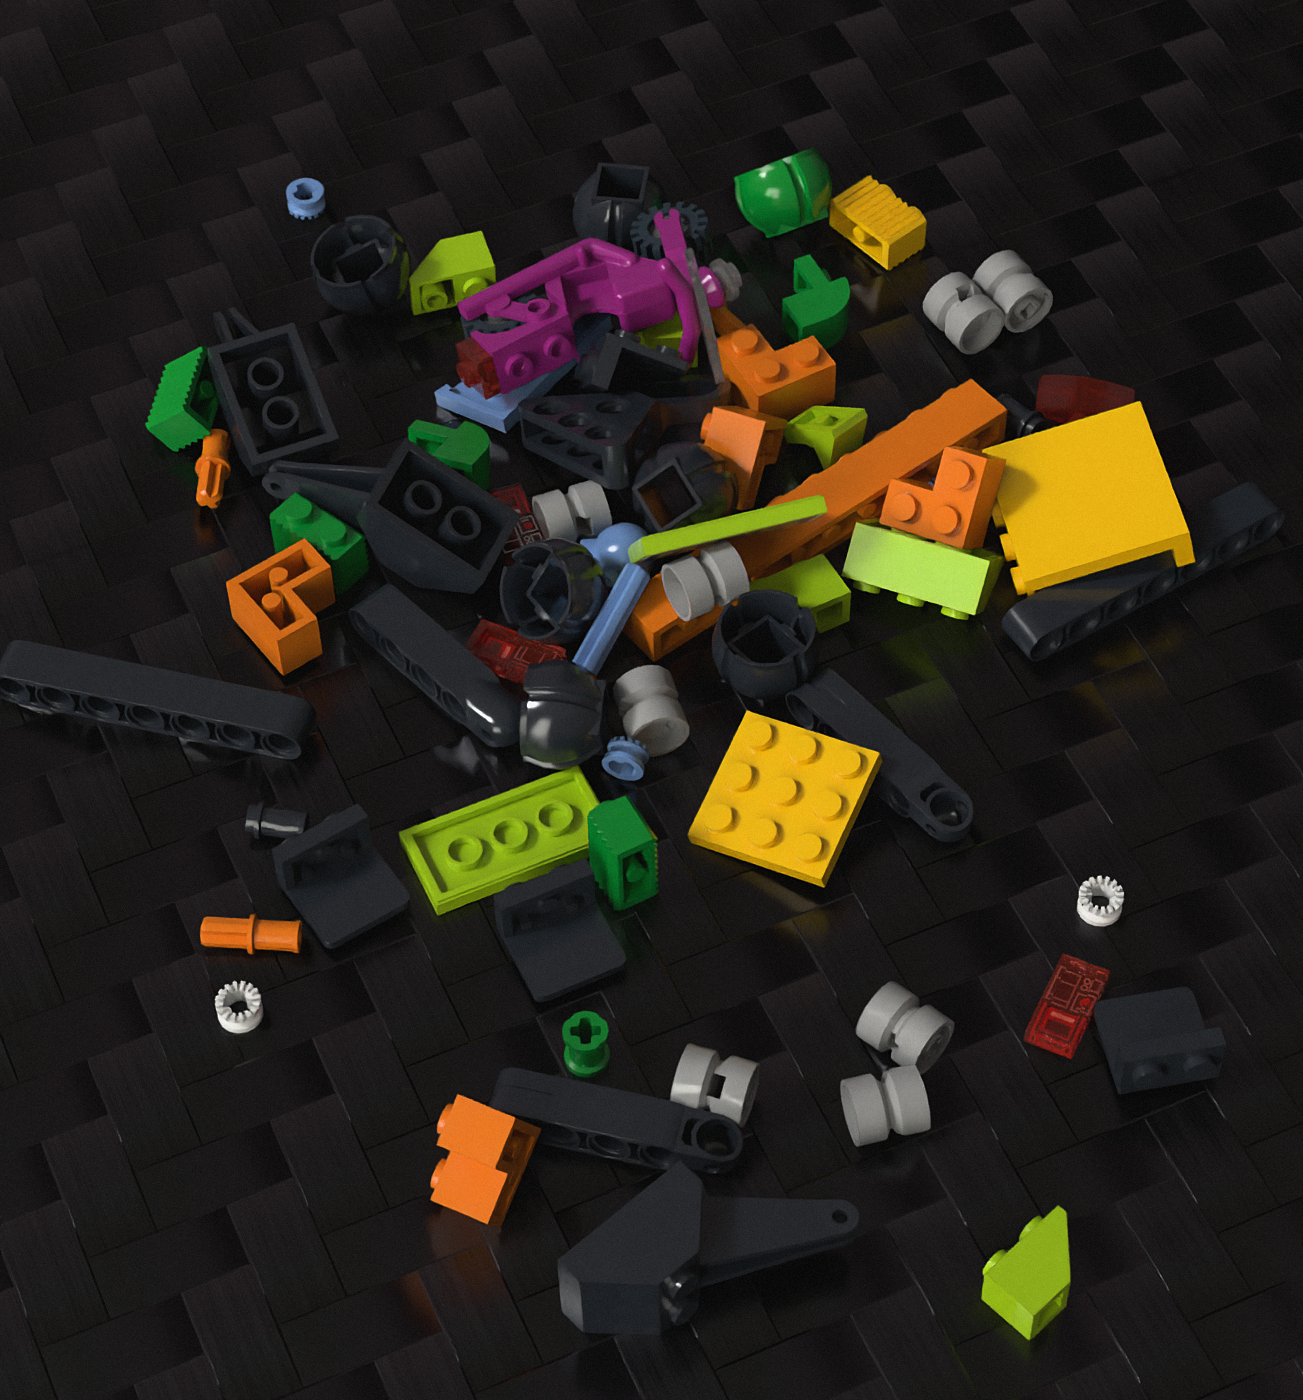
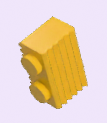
[829,175,926,271]

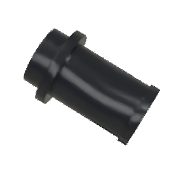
[996,394,1048,439]
[245,801,310,840]

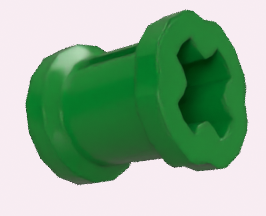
[562,1011,610,1078]

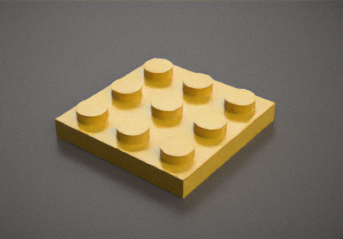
[687,711,882,888]

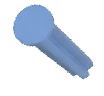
[572,563,650,676]

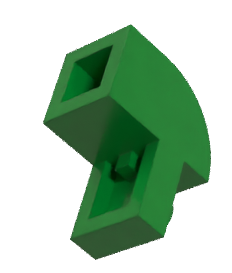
[782,254,850,349]
[408,419,491,491]

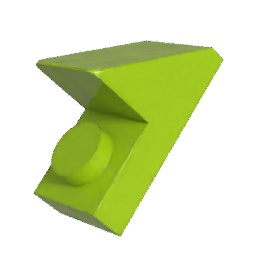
[784,405,868,470]

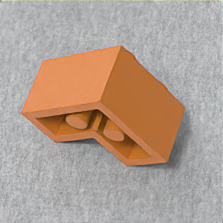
[714,323,836,420]
[691,406,787,510]
[879,446,1007,549]
[226,538,336,676]
[430,1094,541,1228]

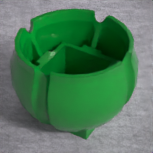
[733,147,832,238]

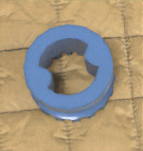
[286,178,326,220]
[602,736,650,781]

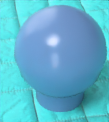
[580,522,656,574]

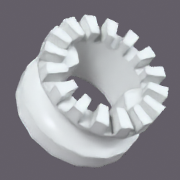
[1077,875,1124,927]
[215,981,263,1033]

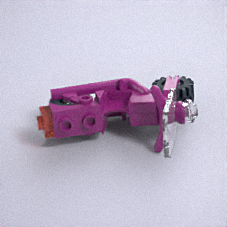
[456,202,742,400]

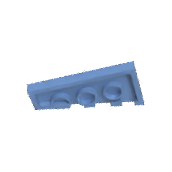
[434,312,613,433]

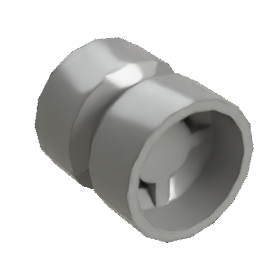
[973,250,1053,333]
[923,272,1005,355]
[532,480,612,542]
[661,540,749,622]
[613,665,689,757]
[856,981,954,1075]
[670,1043,761,1129]
[840,1064,931,1147]

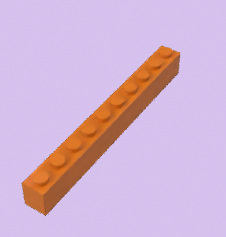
[621,379,1007,662]

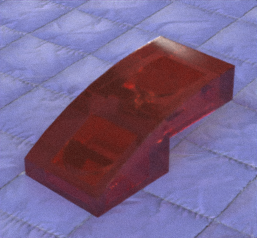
[1036,375,1135,424]

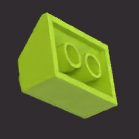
[841,517,1005,620]

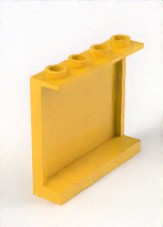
[982,401,1195,597]

